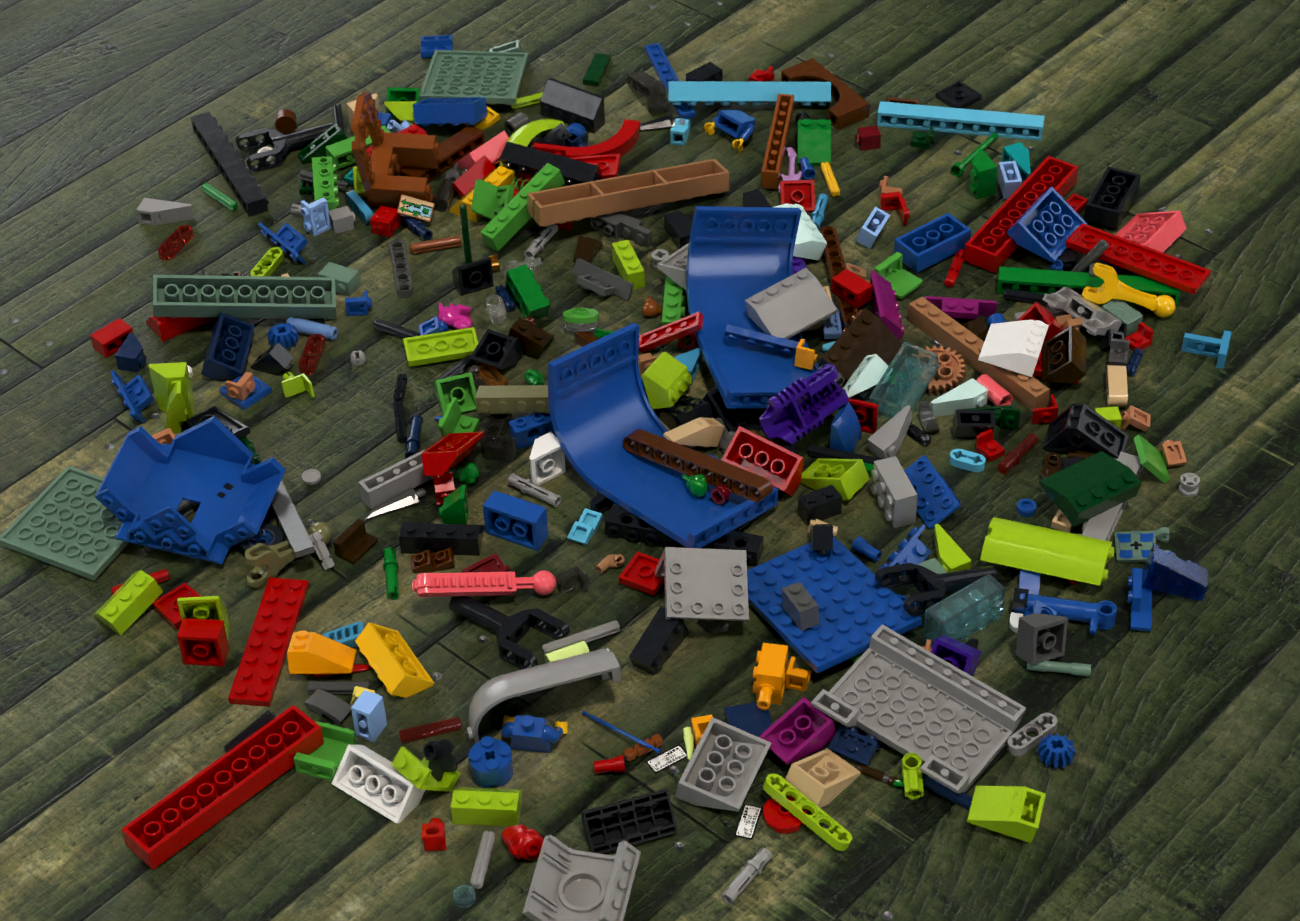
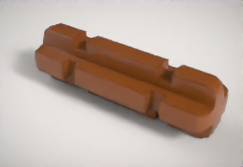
[623,734,663,762]

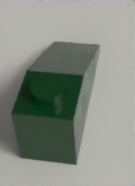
[298,123,348,163]

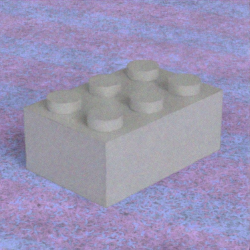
[871,456,918,528]

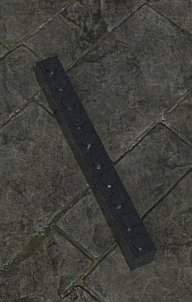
[191,112,269,217]

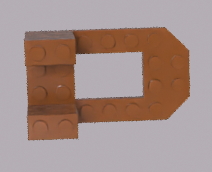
[351,92,442,209]

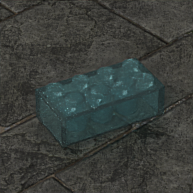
[869,342,939,418]
[924,574,1005,646]

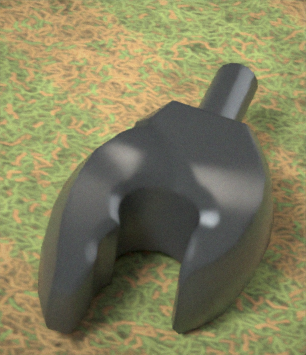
[444,163,461,191]

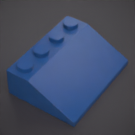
[1006,187,1088,263]

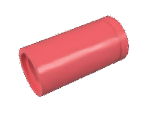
[976,374,1013,406]

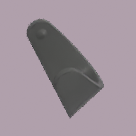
[919,401,940,432]

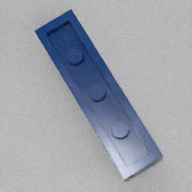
[724,324,799,354]

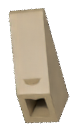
[663,417,725,448]

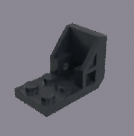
[1043,403,1129,459]

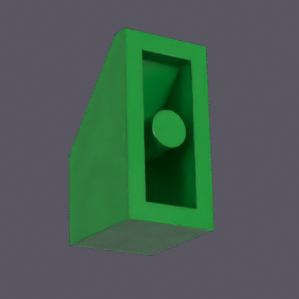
[439,485,469,524]

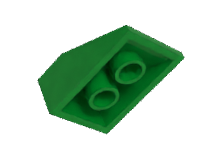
[797,119,831,166]

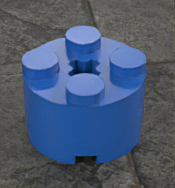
[468,736,513,788]

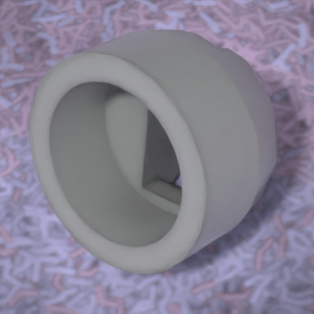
[351,350,366,366]

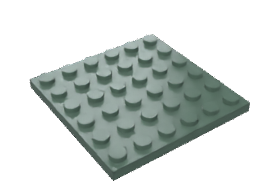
[419,50,528,105]
[0,466,129,581]

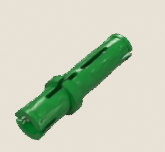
[383,547,400,600]

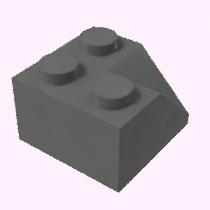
[1016,613,1068,665]

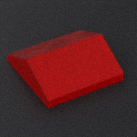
[780,180,815,212]

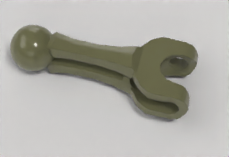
[245,521,333,588]

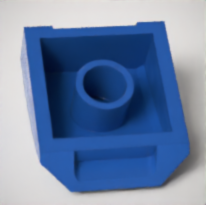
[830,402,862,453]

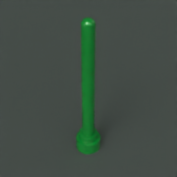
[950,133,999,177]

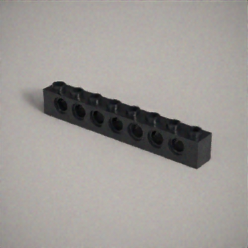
[605,505,764,567]

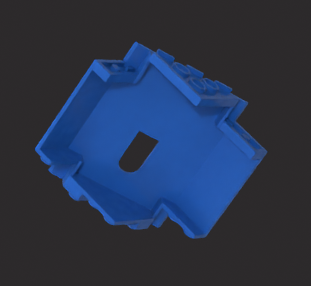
[95,416,286,564]

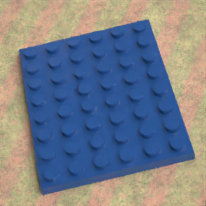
[747,536,922,674]

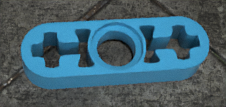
[344,190,373,225]

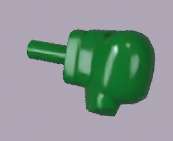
[524,369,545,385]
[453,463,479,485]
[682,474,708,497]

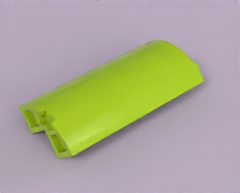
[980,517,1115,586]

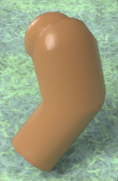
[595,554,625,574]

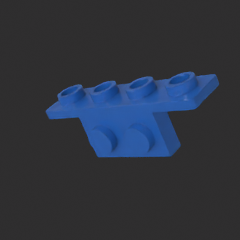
[258,222,309,264]
[110,370,155,424]
[878,524,932,577]
[1127,568,1152,631]

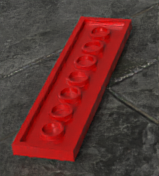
[1065,223,1211,295]
[228,577,309,707]

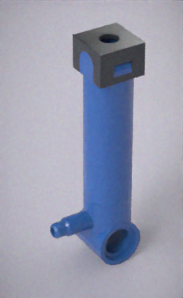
[1011,588,1117,635]

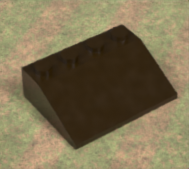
[818,308,906,400]

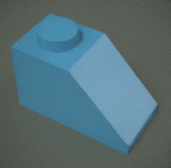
[675,348,702,386]

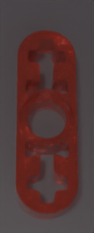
[157,225,194,261]
[298,334,326,375]

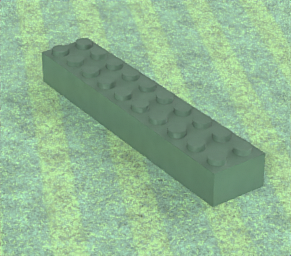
[153,275,336,319]

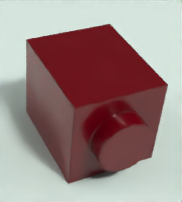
[855,125,881,151]

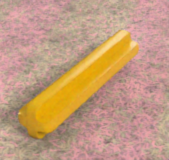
[821,162,840,197]

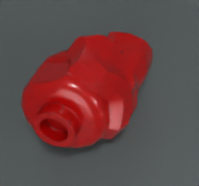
[501,825,544,860]

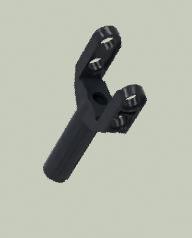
[235,123,334,172]
[875,563,997,616]
[449,596,570,669]

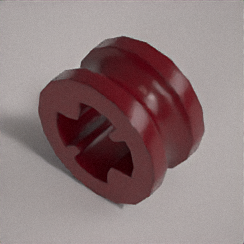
[711,484,731,505]

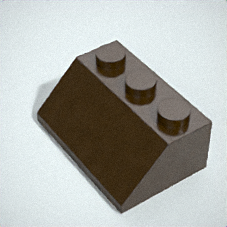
[1042,325,1086,384]

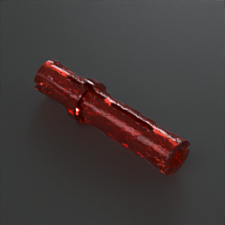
[997,433,1039,474]

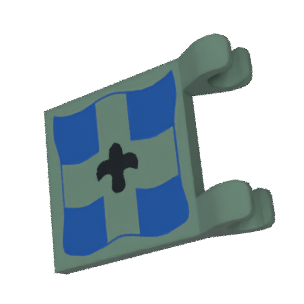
[1114,527,1172,565]

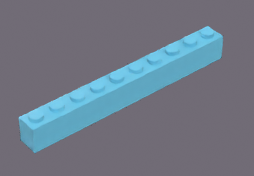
[668,81,831,106]
[877,101,1044,141]

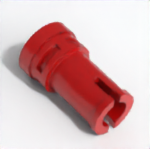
[593,755,626,775]

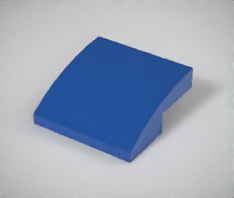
[421,35,453,58]

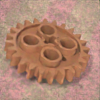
[906,345,966,395]

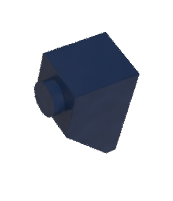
[115,333,146,373]

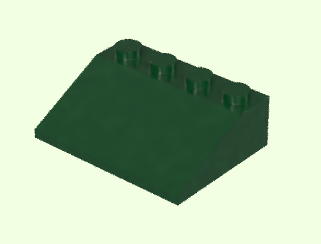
[1039,451,1142,526]

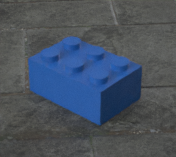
[483,490,549,551]

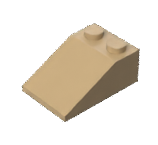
[785,749,861,808]

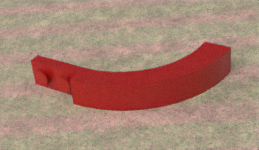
[533,119,640,157]

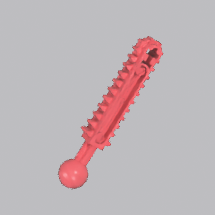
[412,570,556,597]

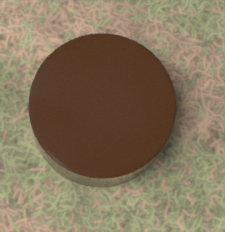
[275,109,296,134]

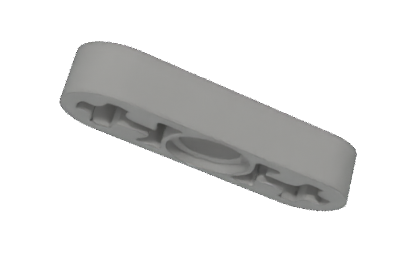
[1007,713,1057,756]

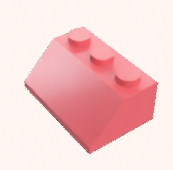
[456,131,509,171]

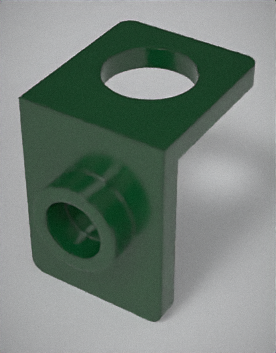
[1000,407,1020,430]

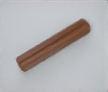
[410,236,461,254]

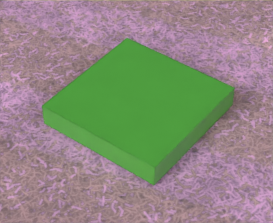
[1134,435,1171,483]

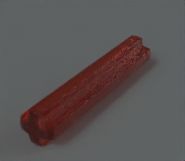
[399,717,462,742]

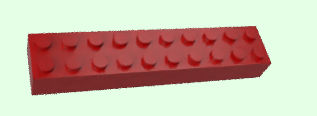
[964,156,1079,273]
[121,705,324,870]

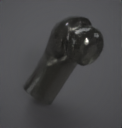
[467,365,487,388]

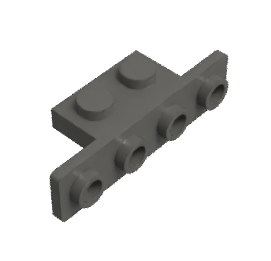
[573,258,634,300]

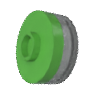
[563,308,599,332]

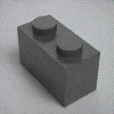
[781,582,820,631]

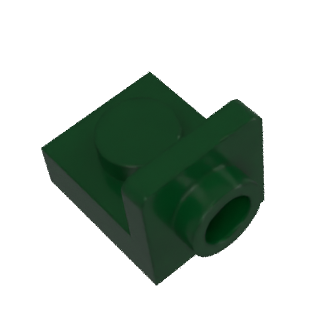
[910,126,936,149]

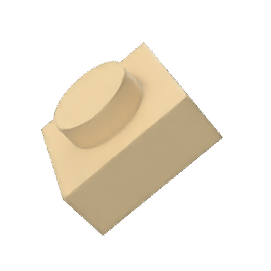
[1051,509,1074,533]

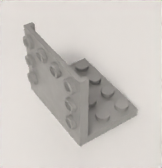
[655,547,749,622]

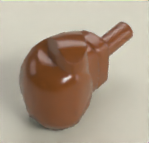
[642,296,662,317]

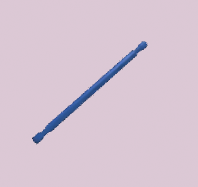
[582,711,661,753]

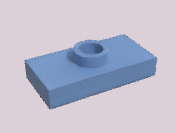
[822,310,842,339]

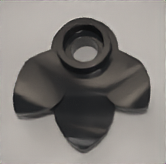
[423,739,457,781]

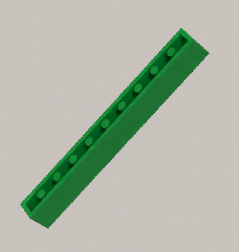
[997,266,1180,307]

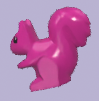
[438,303,473,329]

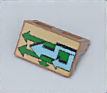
[397,194,435,222]

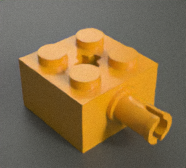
[753,643,788,710]

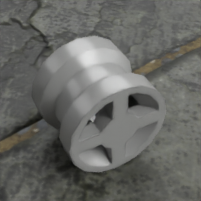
[651,249,669,271]
[1178,473,1200,497]

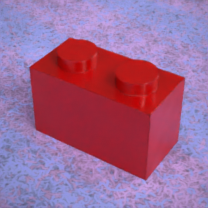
[831,269,873,308]
[90,318,134,358]

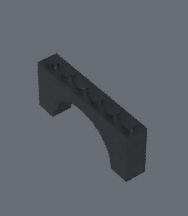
[664,189,771,249]

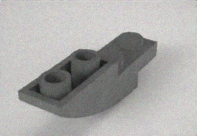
[589,213,652,248]

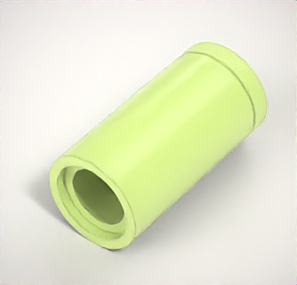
[544,641,589,663]

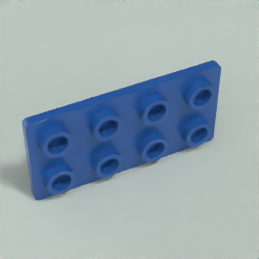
[904,455,961,529]

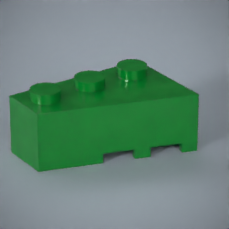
[505,264,550,321]

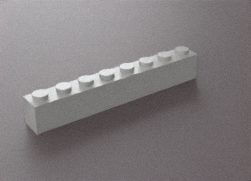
[1078,452,1142,541]

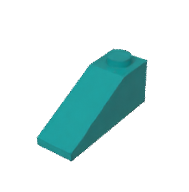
[1002,142,1031,183]

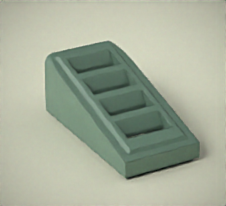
[490,40,523,52]

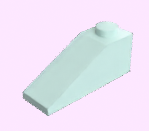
[842,354,891,397]
[930,378,988,417]

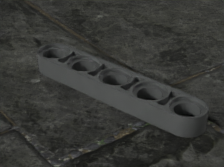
[389,239,413,298]

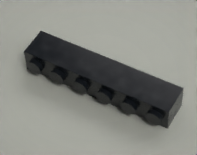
[500,141,602,186]

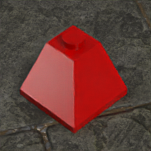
[848,398,879,434]

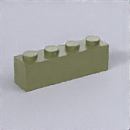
[475,385,550,414]

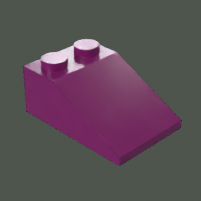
[759,697,836,765]

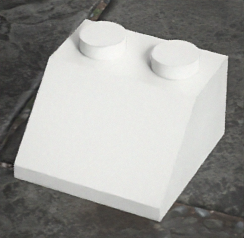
[529,432,566,486]

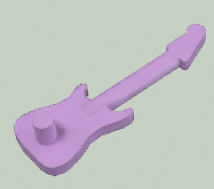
[778,147,802,193]

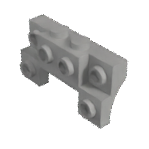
[1042,287,1122,336]

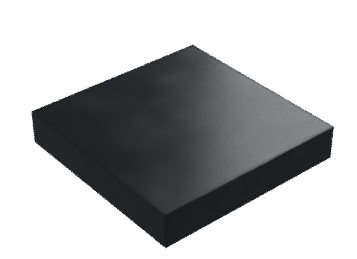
[936,81,982,109]

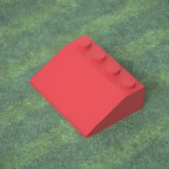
[1115,210,1187,253]

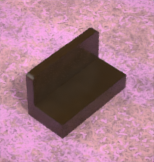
[333,518,378,564]

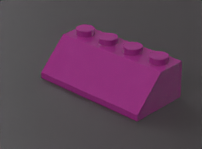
[870,270,904,342]

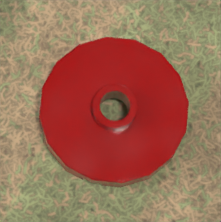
[763,795,807,834]

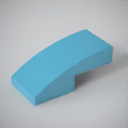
[567,508,604,545]

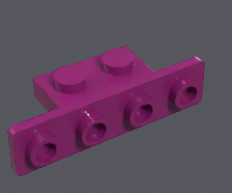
[925,296,997,319]

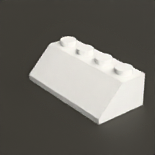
[331,745,425,824]

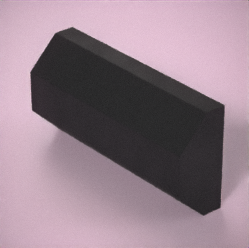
[581,789,678,854]

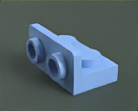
[300,198,332,236]

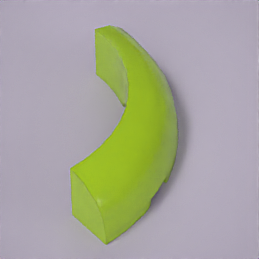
[500,119,565,173]

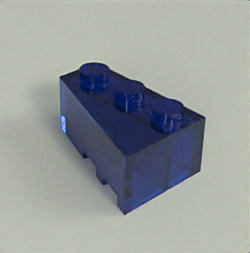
[1142,543,1208,601]

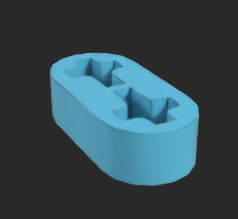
[949,449,986,472]

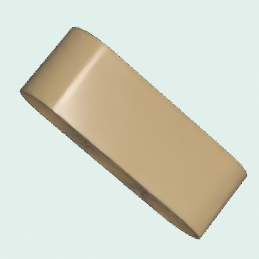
[1106,365,1128,407]

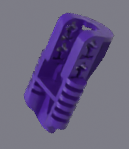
[759,363,849,446]

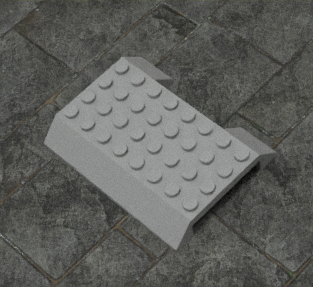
[811,624,1026,793]

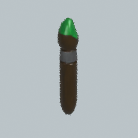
[855,764,904,787]

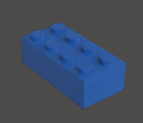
[413,97,487,126]
[894,213,971,273]

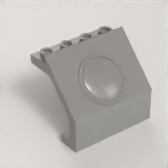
[523,834,641,921]

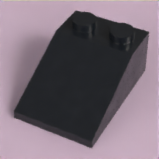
[702,388,761,432]

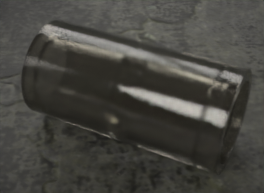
[432,178,456,212]

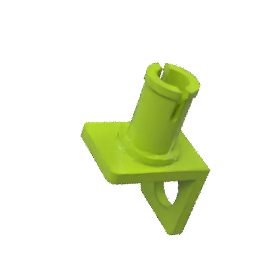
[281,372,315,398]

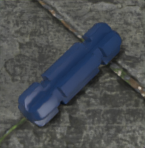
[495,285,516,312]
[1126,348,1144,377]

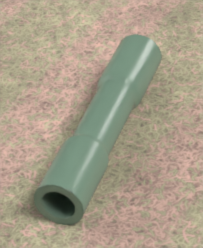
[1026,661,1091,677]

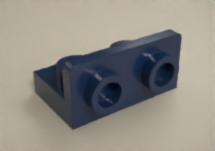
[828,725,881,766]

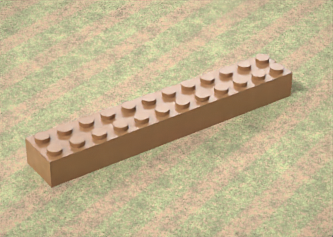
[527,159,729,227]

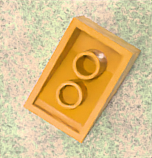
[287,630,357,674]

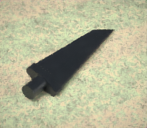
[640,114,682,132]

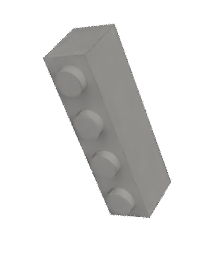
[358,450,433,509]

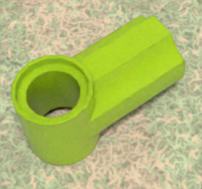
[901,753,924,800]

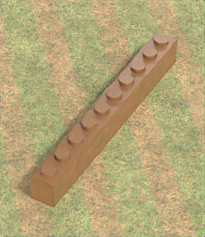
[908,297,1050,412]

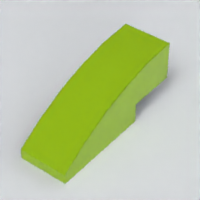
[166,381,187,435]

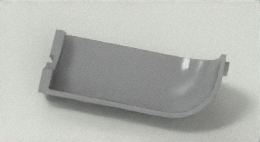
[466,647,621,744]

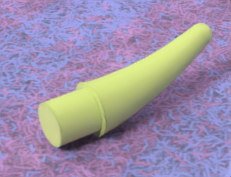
[683,727,694,760]

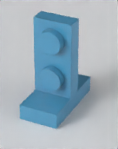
[1182,330,1232,369]

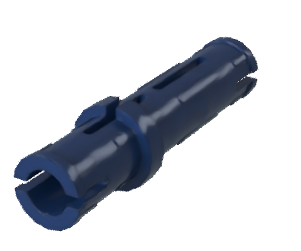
[400,215,433,241]
[405,415,423,458]

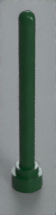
[460,204,473,265]

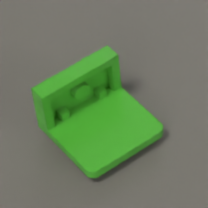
[471,179,514,220]
[874,252,922,299]

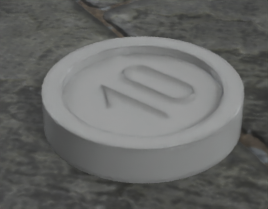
[301,469,321,485]

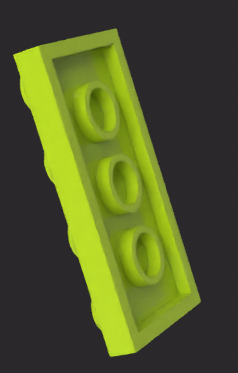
[403,327,478,367]

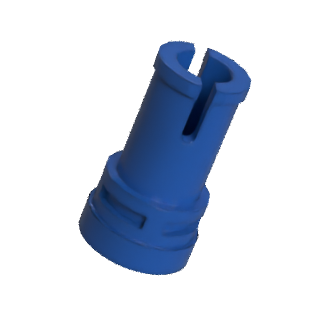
[799,157,816,180]
[851,536,882,562]

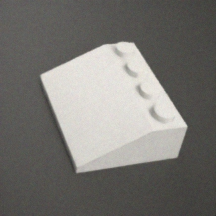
[978,320,1049,377]

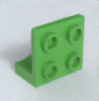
[438,397,480,438]

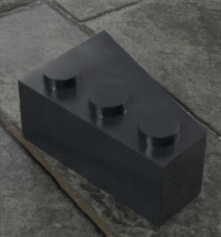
[629,606,689,675]

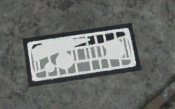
[645,744,687,774]
[734,804,763,840]

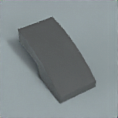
[304,689,352,725]

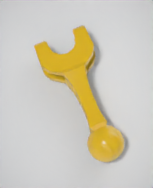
[1082,263,1176,318]

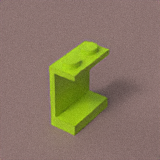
[391,746,461,792]

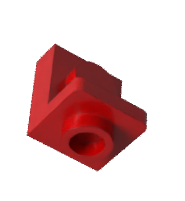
[749,66,775,82]
[1124,322,1154,351]
[975,429,1005,462]

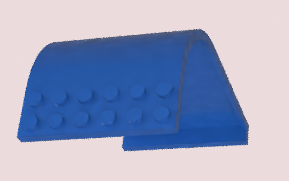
[686,206,830,408]
[548,323,778,548]

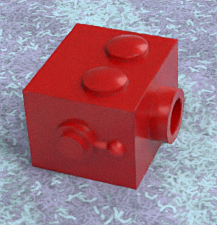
[370,206,401,237]

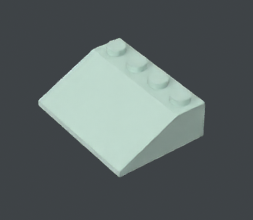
[775,204,827,261]

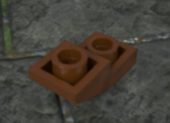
[411,548,455,573]

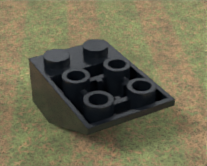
[653,394,715,430]

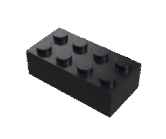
[1084,167,1141,230]

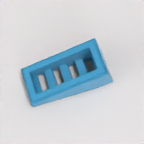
[323,621,364,648]

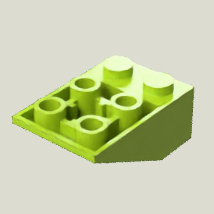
[967,786,1046,843]

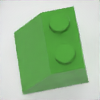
[433,372,477,416]

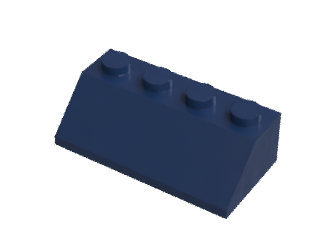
[201,312,255,381]

